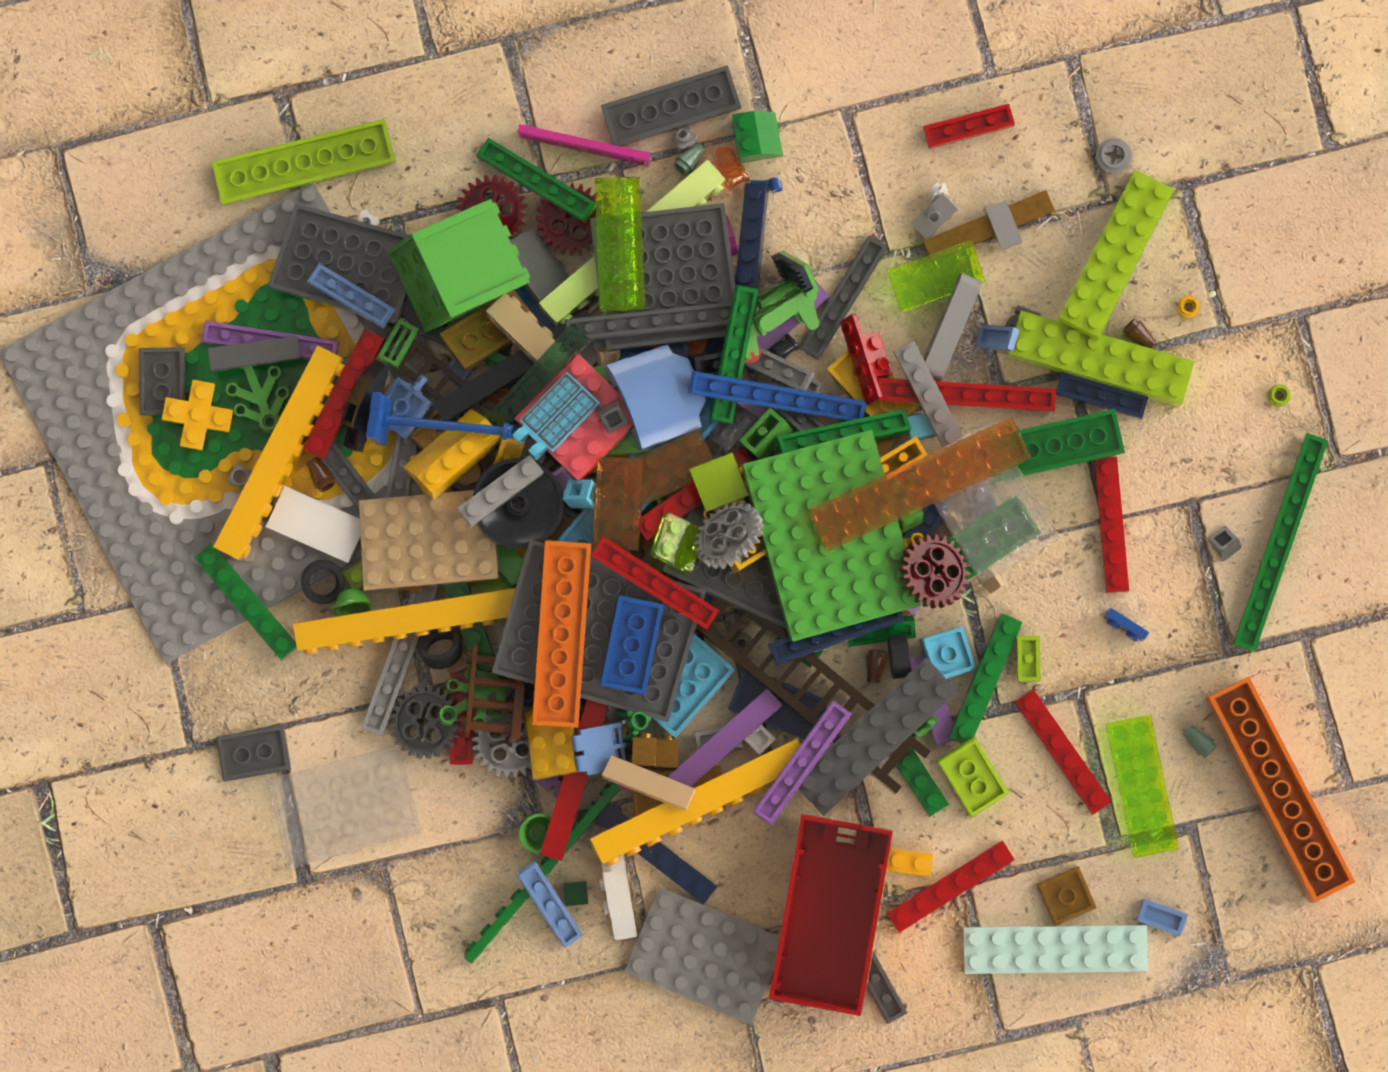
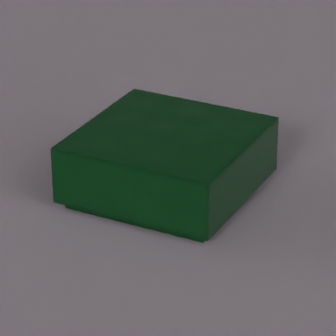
[563,881,589,906]

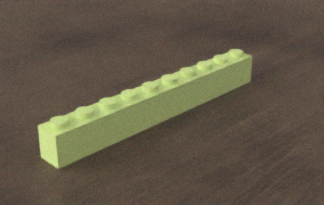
[539,160,725,327]

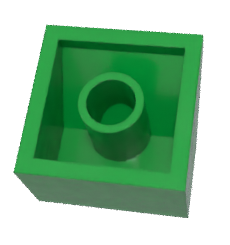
[732,111,783,164]

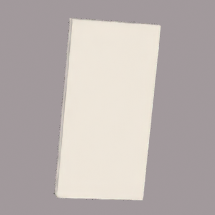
[266,486,361,564]

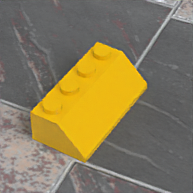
[403,409,501,501]

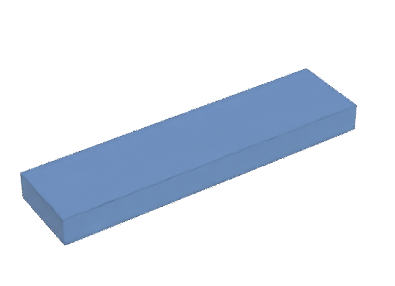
[307,263,395,329]
[515,860,583,948]

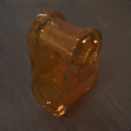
[715,146,750,191]

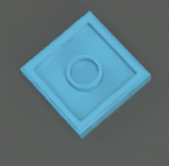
[919,626,977,679]

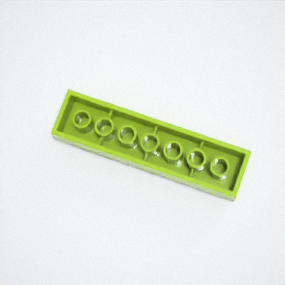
[1006,311,1195,408]

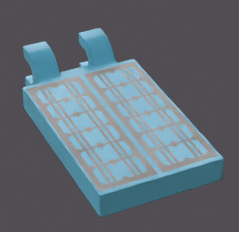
[512,372,600,460]

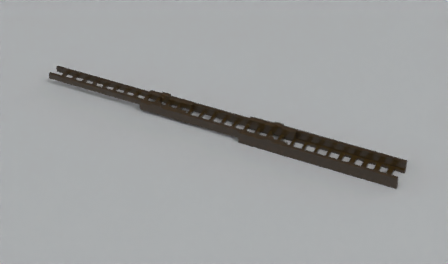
[380,323,931,795]

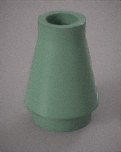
[674,143,706,176]
[1183,725,1217,759]

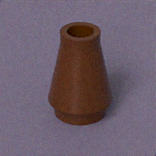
[1123,318,1157,348]
[306,457,335,492]
[865,649,888,683]

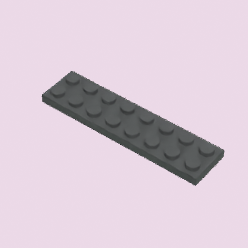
[799,658,957,816]

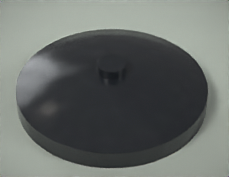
[473,458,564,549]

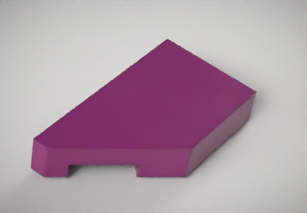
[726,216,738,256]

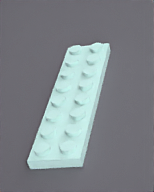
[963,925,1148,974]

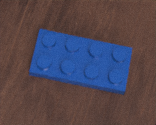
[600,595,664,695]

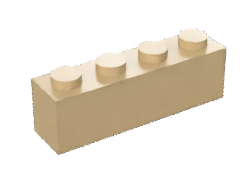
[486,294,570,379]

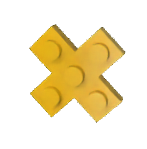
[162,380,233,451]

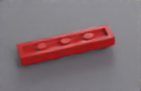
[923,104,1015,149]
[450,673,474,765]

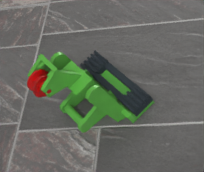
[745,250,819,364]

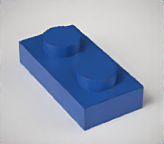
[1104,608,1149,642]

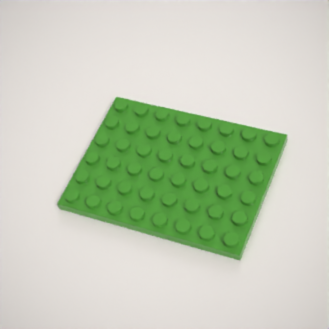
[741,430,922,642]

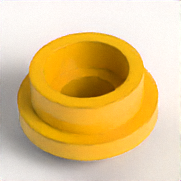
[1177,296,1200,318]

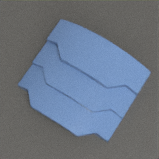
[605,344,706,452]

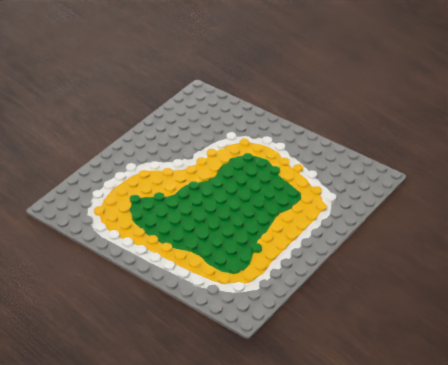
[0,184,473,663]

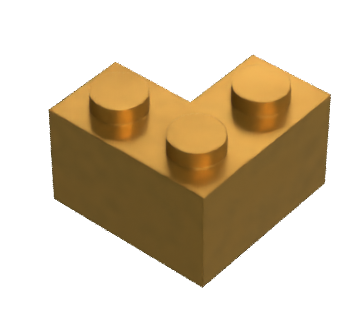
[632,733,679,768]

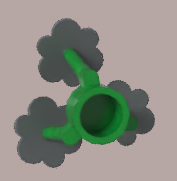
[606,705,656,758]

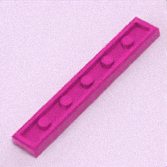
[518,124,651,166]

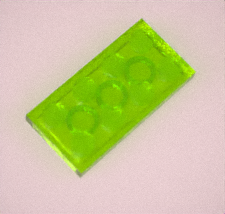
[886,239,986,312]

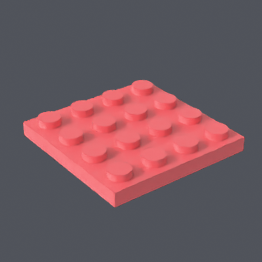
[514,354,634,481]

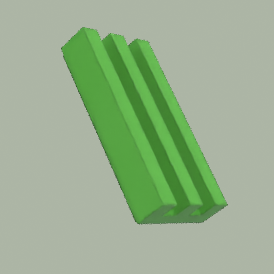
[377,319,419,369]

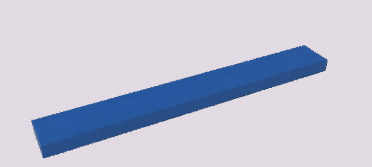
[688,371,866,421]

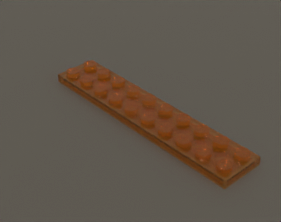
[807,417,1031,552]

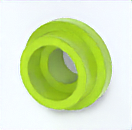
[1268,384,1291,407]

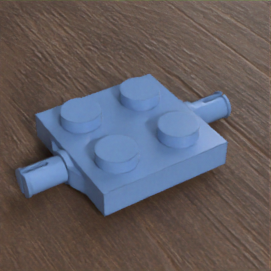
[384,374,433,439]

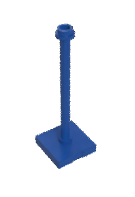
[366,392,514,446]

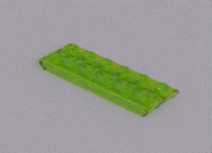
[595,177,645,311]

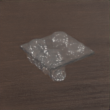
[707,406,759,454]

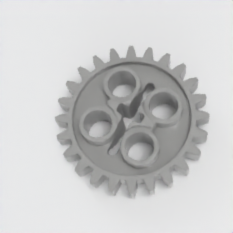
[694,501,764,569]
[472,710,532,780]

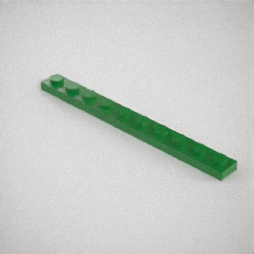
[1232,433,1328,652]
[464,782,621,964]

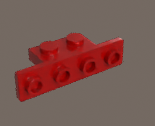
[840,314,893,405]

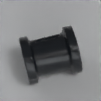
[770,333,800,359]

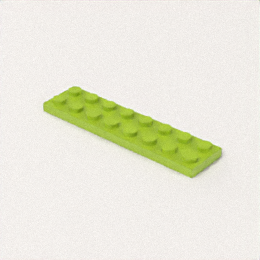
[212,119,396,206]
[1058,170,1175,340]

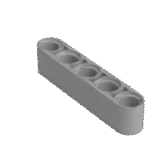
[923,273,982,381]

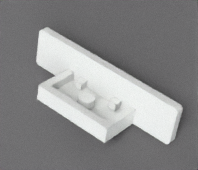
[599,855,637,940]

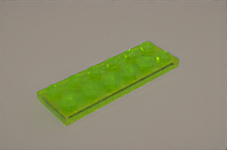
[1106,715,1179,858]

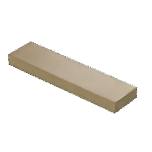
[602,755,696,811]

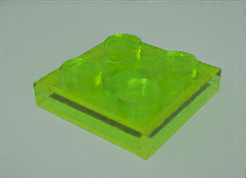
[650,512,701,573]

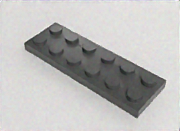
[601,65,741,147]

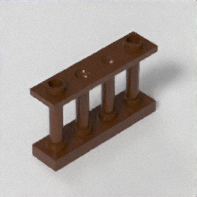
[460,644,525,744]

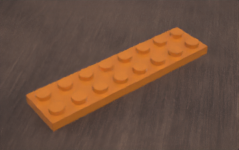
[532,540,591,728]

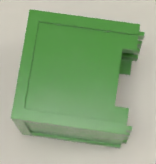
[387,199,530,333]

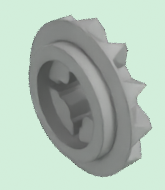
[1096,138,1132,174]

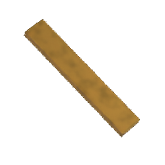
[923,190,1055,263]

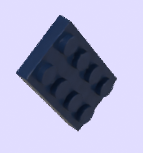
[728,670,828,740]

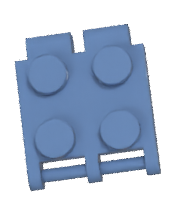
[571,722,626,775]

